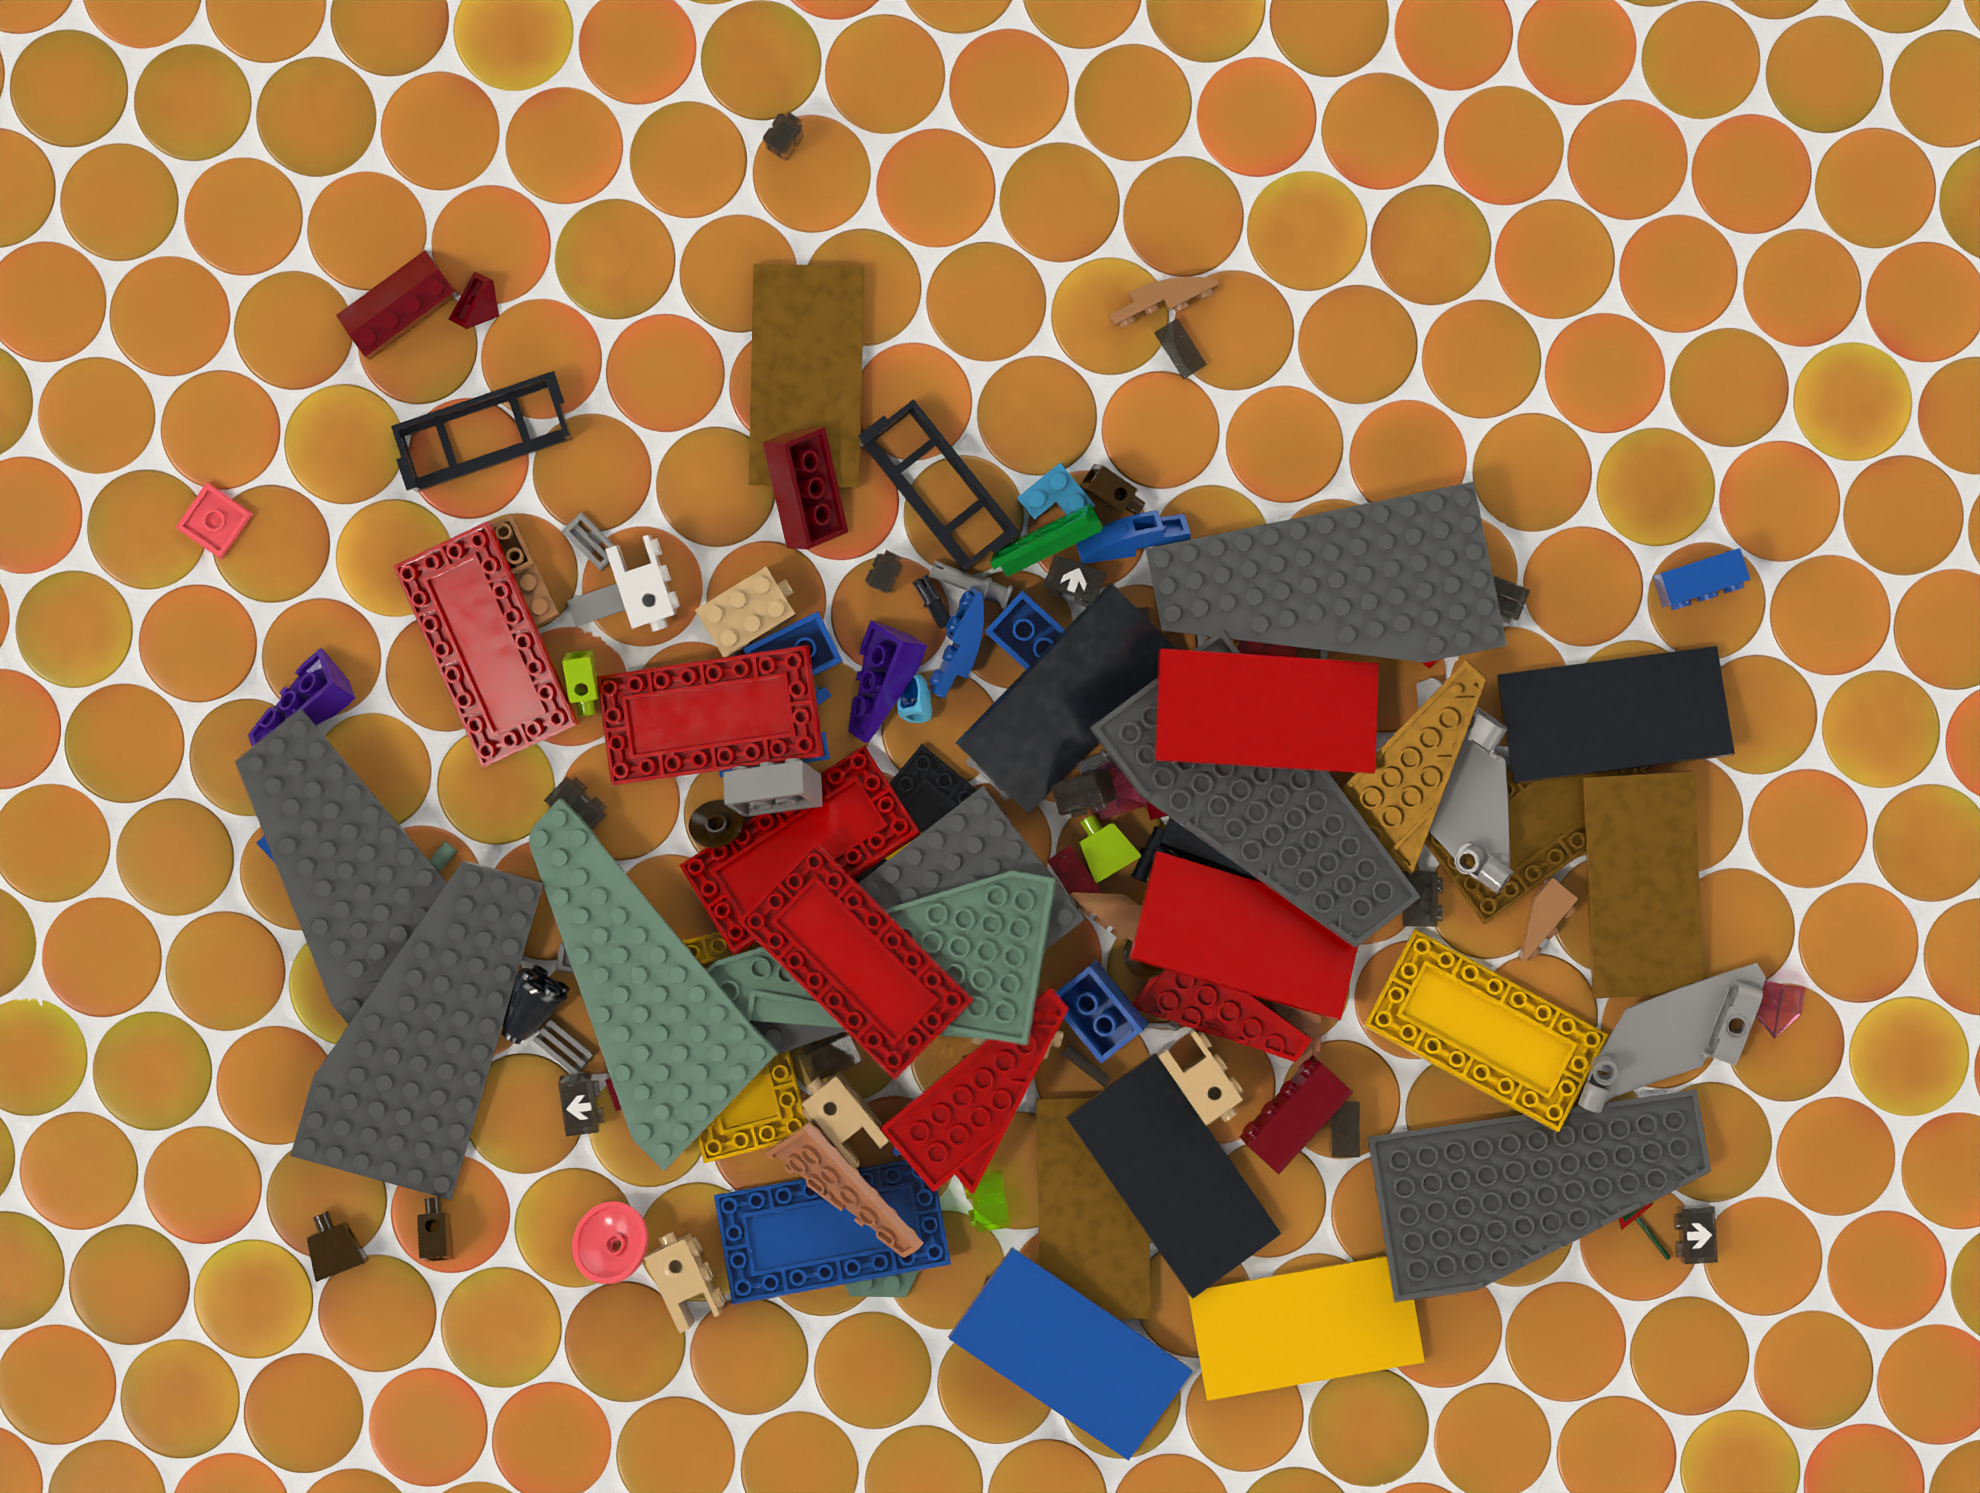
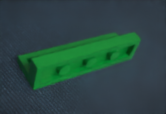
[990,504,1103,577]

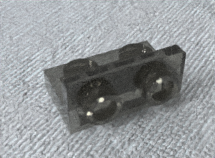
[1402,871,1443,927]
[796,1031,862,1082]

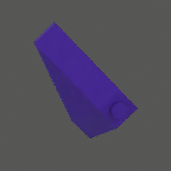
[848,620,927,743]
[248,648,355,747]

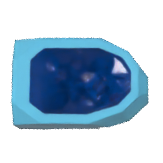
[897,674,933,723]

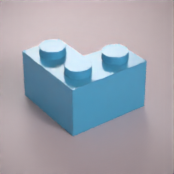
[1017,463,1095,521]

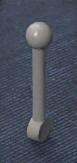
[966,757,1011,800]
[1145,1021,1180,1031]

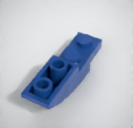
[1076,510,1191,564]
[929,586,984,698]

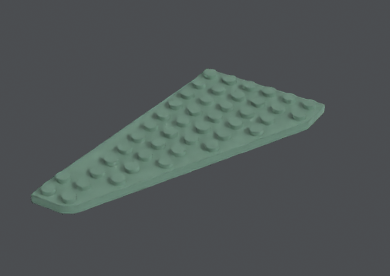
[529,798,779,1171]
[707,871,1057,1045]

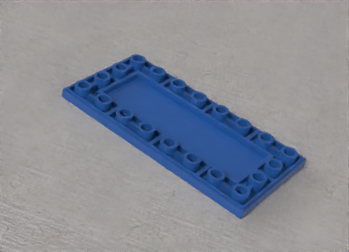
[714,1160,951,1305]
[948,1247,1193,1461]

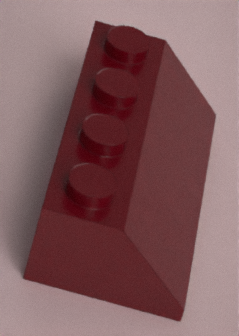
[336,250,458,360]
[762,426,848,550]
[1239,1055,1353,1175]

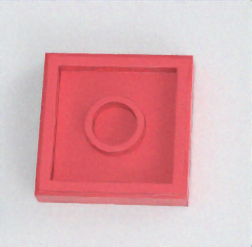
[175,482,253,559]

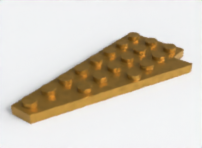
[1341,660,1487,874]

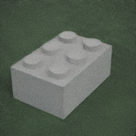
[723,758,823,817]

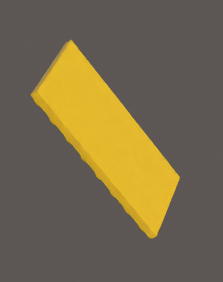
[1363,929,1608,1132]
[682,931,808,1164]
[1188,1256,1425,1401]

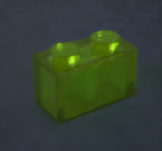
[964,1170,1010,1233]

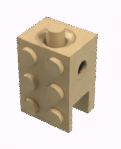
[695,567,797,657]
[1157,1029,1244,1125]
[802,1071,889,1168]
[644,1231,726,1334]

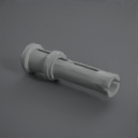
[929,560,1014,609]

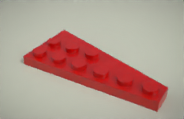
[1132,970,1313,1062]

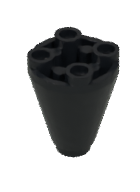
[501,965,570,1044]

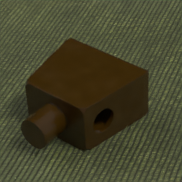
[1080,464,1146,515]
[417,1197,454,1262]
[307,1211,369,1282]

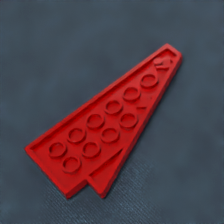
[880,986,1069,1194]

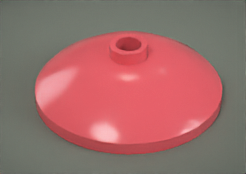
[572,1201,648,1284]

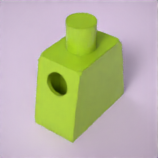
[562,649,599,717]
[1079,814,1141,884]

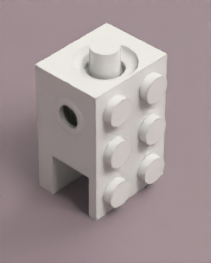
[605,535,680,632]

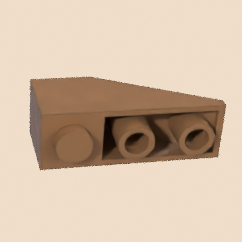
[1518,877,1578,963]
[1070,892,1142,942]

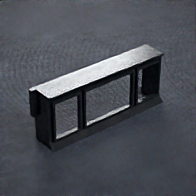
[391,371,573,493]
[858,399,1021,572]

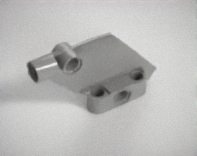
[1417,677,1513,894]
[1578,962,1766,1113]

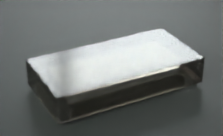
[1154,318,1207,380]
[1061,1045,1111,1088]

